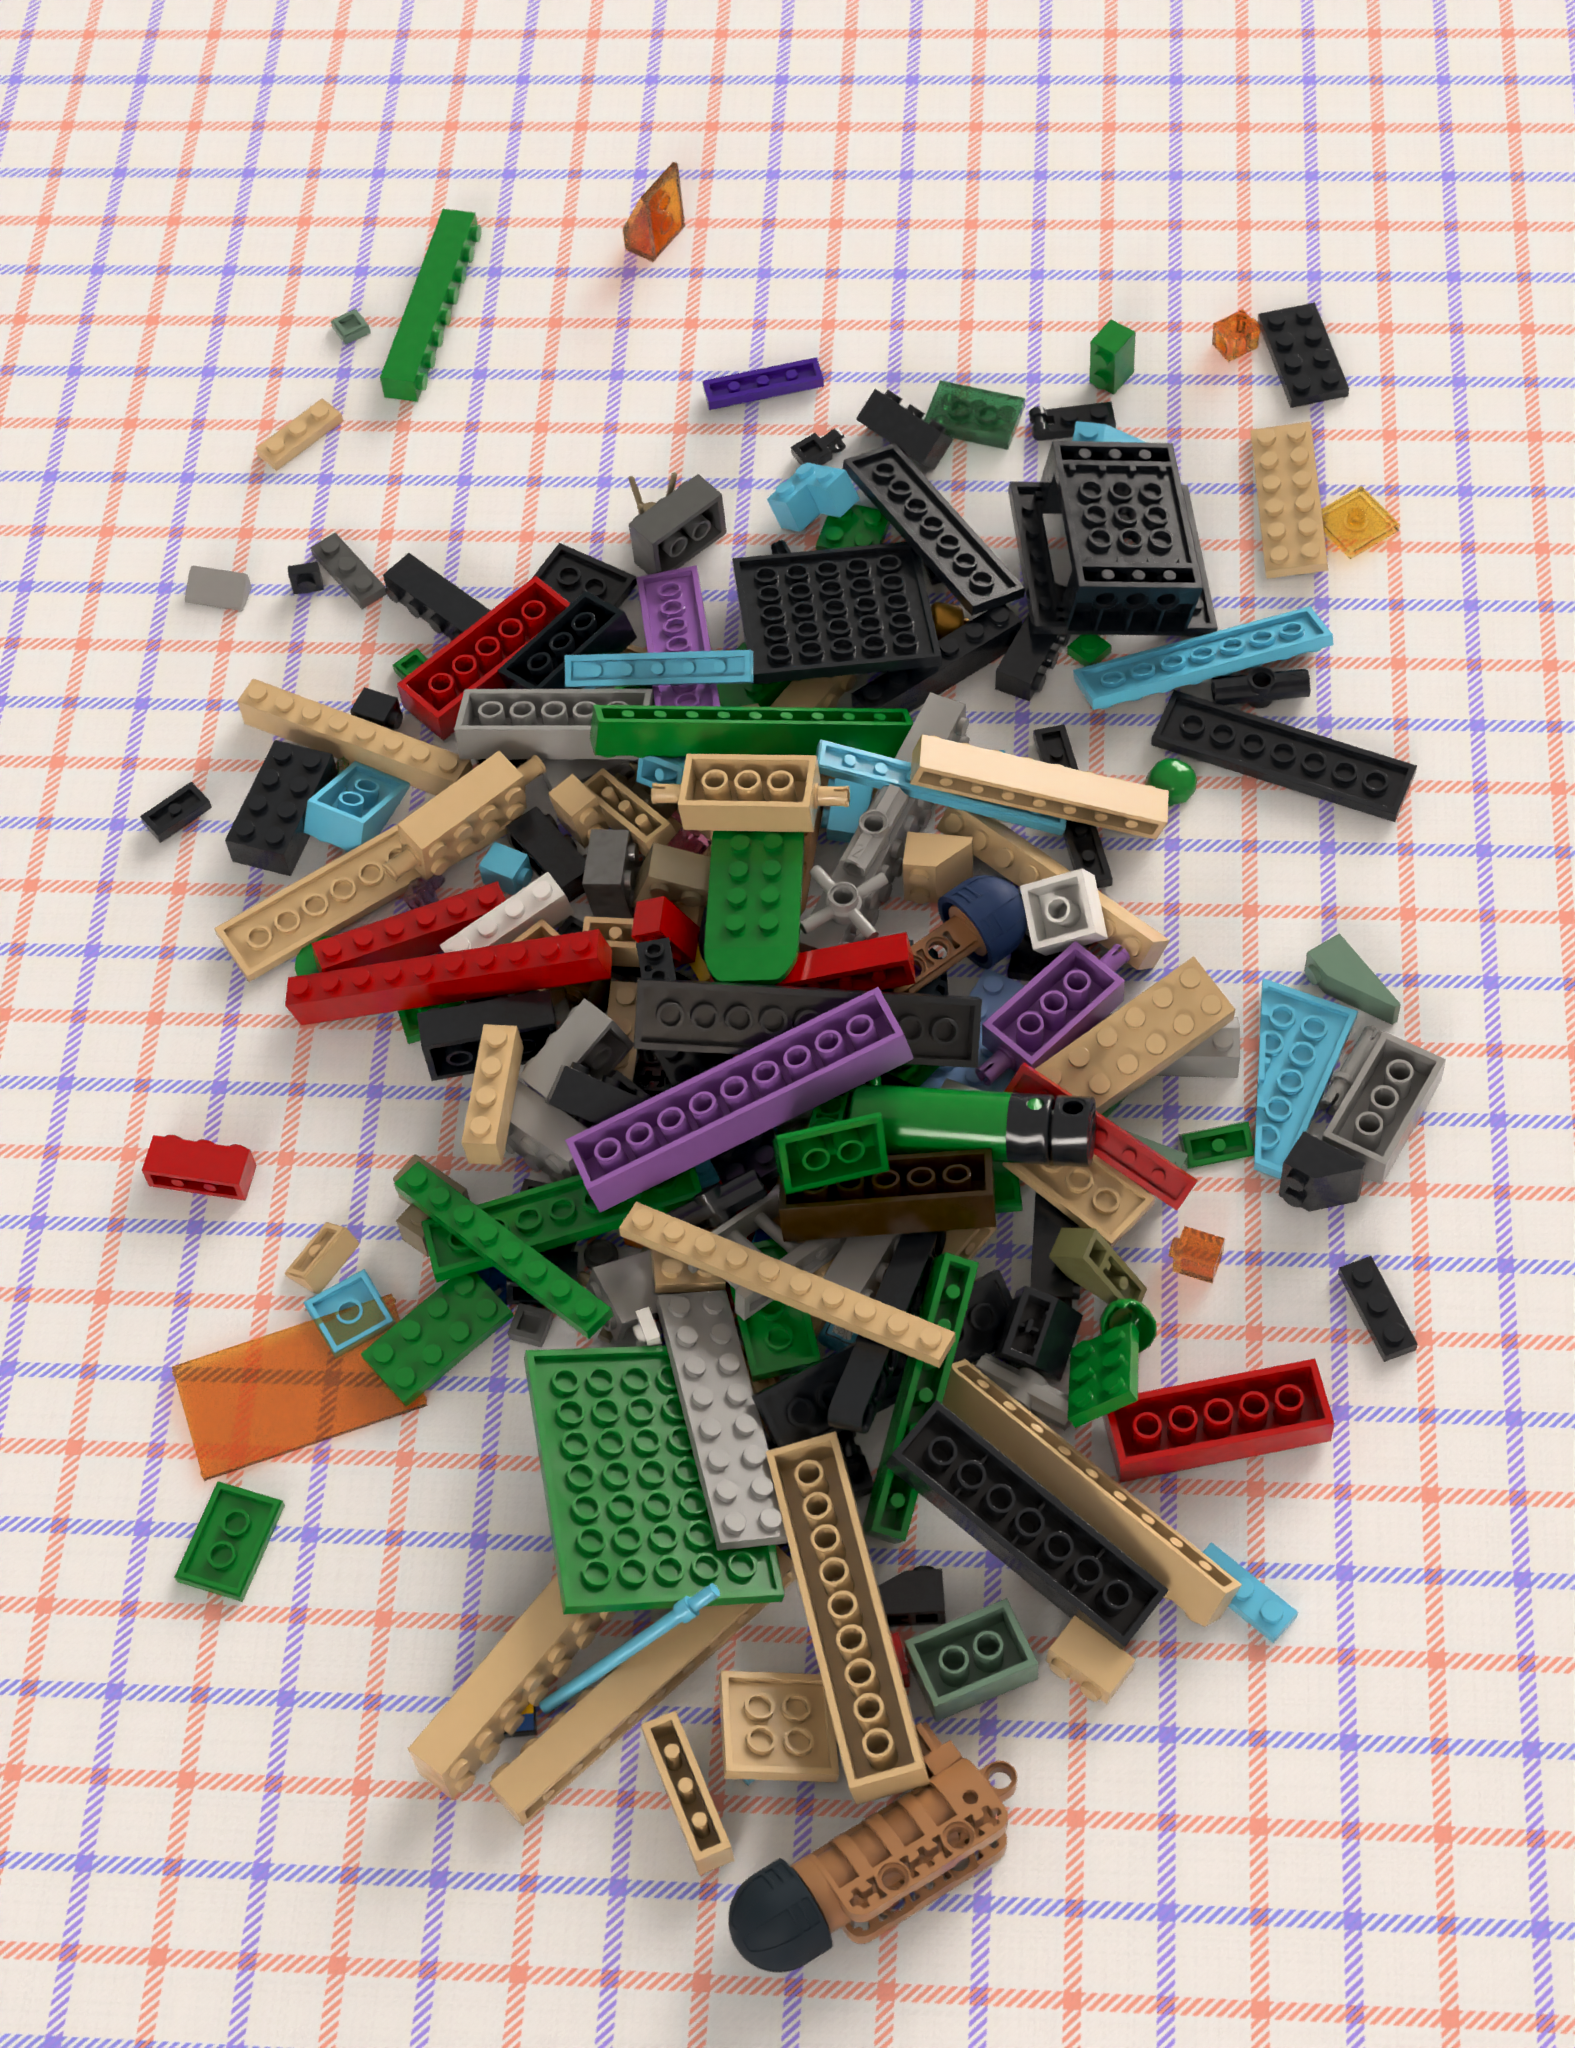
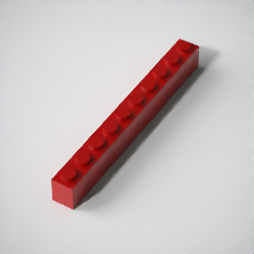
[285,929,612,1025]

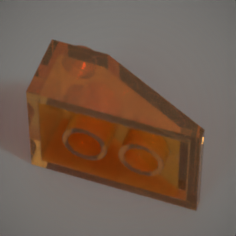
[622,162,685,262]

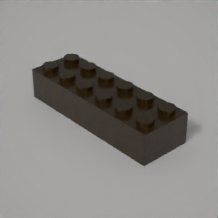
[778,1148,996,1242]

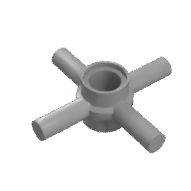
[800,865,888,939]

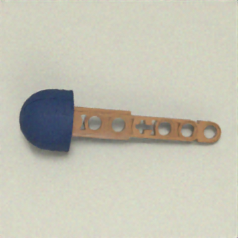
[891,875,1028,993]

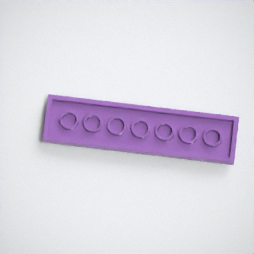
[637,565,720,706]

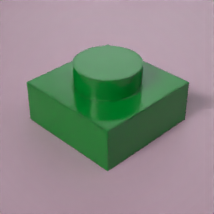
[1067,635,1112,667]

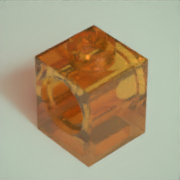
[1212,309,1260,362]

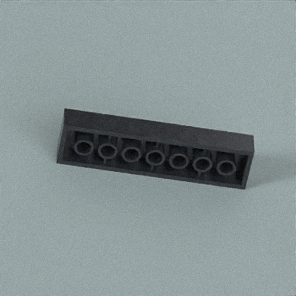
[885,1400,1169,1650]

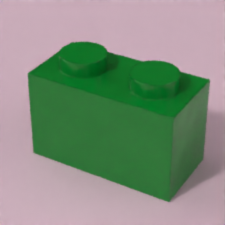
[1089,319,1136,395]

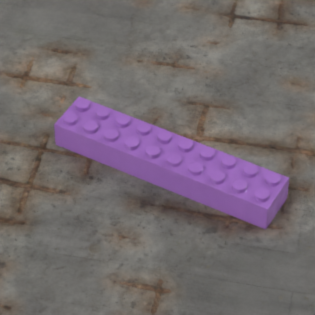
[565,987,914,1213]

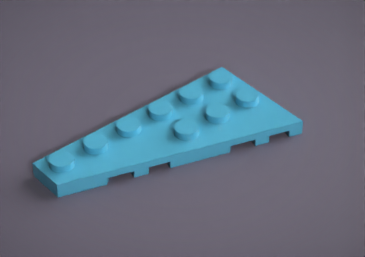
[1254,978,1358,1179]

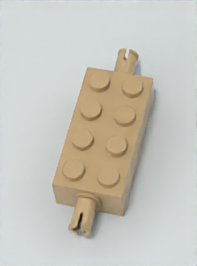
[382,751,546,882]
[651,754,850,832]

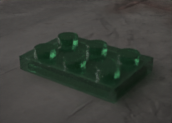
[924,380,1025,450]

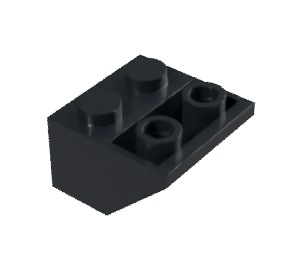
[993,1286,1083,1382]

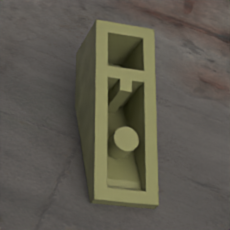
[1049,1227,1147,1304]

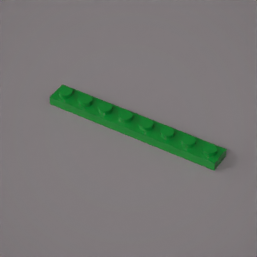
[394,1161,614,1339]

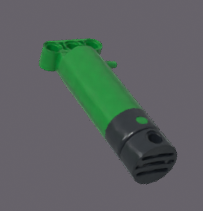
[809,1076,1096,1167]

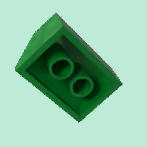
[773,1112,889,1194]

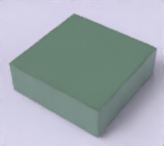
[331,309,371,345]

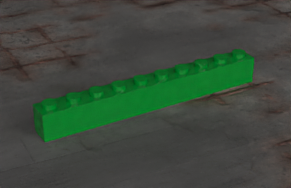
[589,705,913,758]

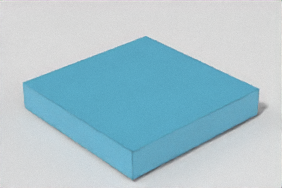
[303,1269,397,1360]

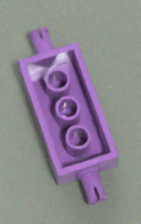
[975,941,1130,1086]

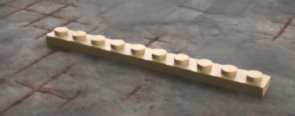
[619,1202,955,1368]

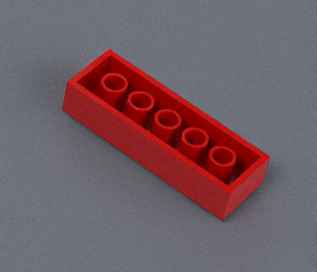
[397,576,571,741]
[1103,1359,1335,1483]

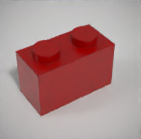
[631,896,700,968]

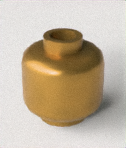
[930,602,969,640]

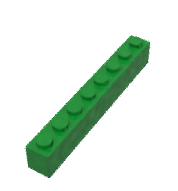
[380,209,482,402]
[863,1252,979,1544]

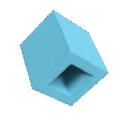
[479,841,533,895]

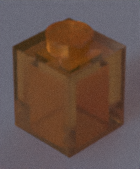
[1168,1226,1225,1284]

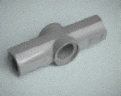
[839,784,909,878]
[975,1353,1071,1431]

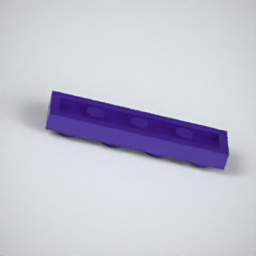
[702,357,824,410]

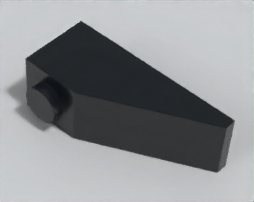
[878,1566,946,1627]

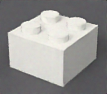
[1020,868,1108,956]

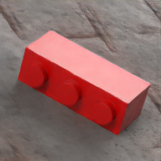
[142,1135,257,1201]

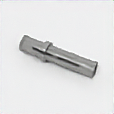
[1319,1026,1382,1116]

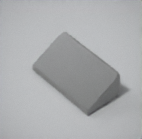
[185,565,252,611]

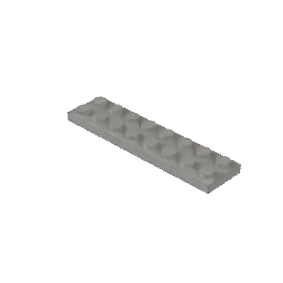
[656,1290,788,1550]

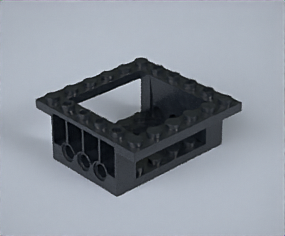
[1008,441,1218,636]

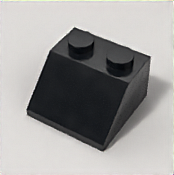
[1279,1131,1366,1212]

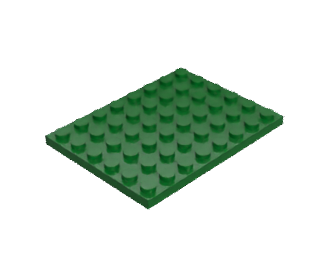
[524,1345,785,1615]

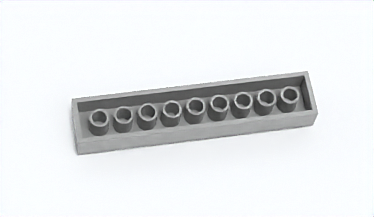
[799,692,970,953]

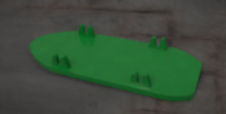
[704,831,805,985]

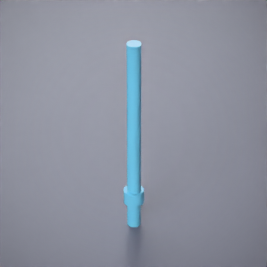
[539,1583,720,1714]

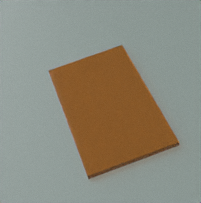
[172,1293,428,1481]

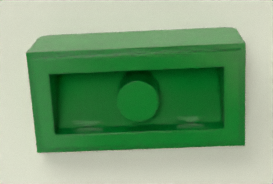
[1178,1121,1254,1169]

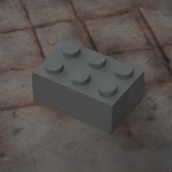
[629,474,727,575]

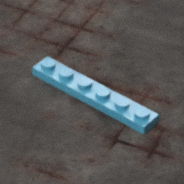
[565,650,753,688]

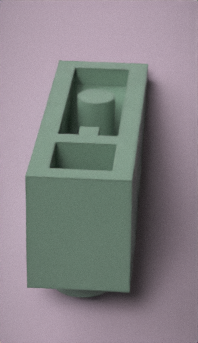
[1304,933,1401,1025]

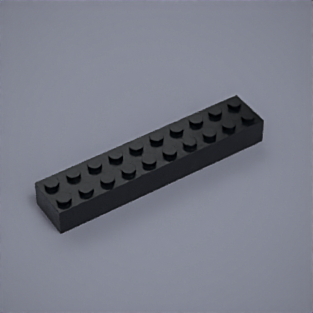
[633,977,982,1068]

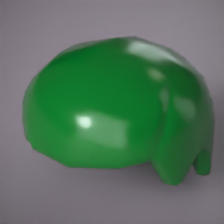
[1145,758,1197,807]
[1099,1298,1157,1353]

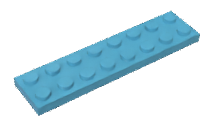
[1073,606,1334,710]

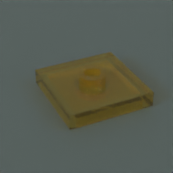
[1321,486,1400,559]

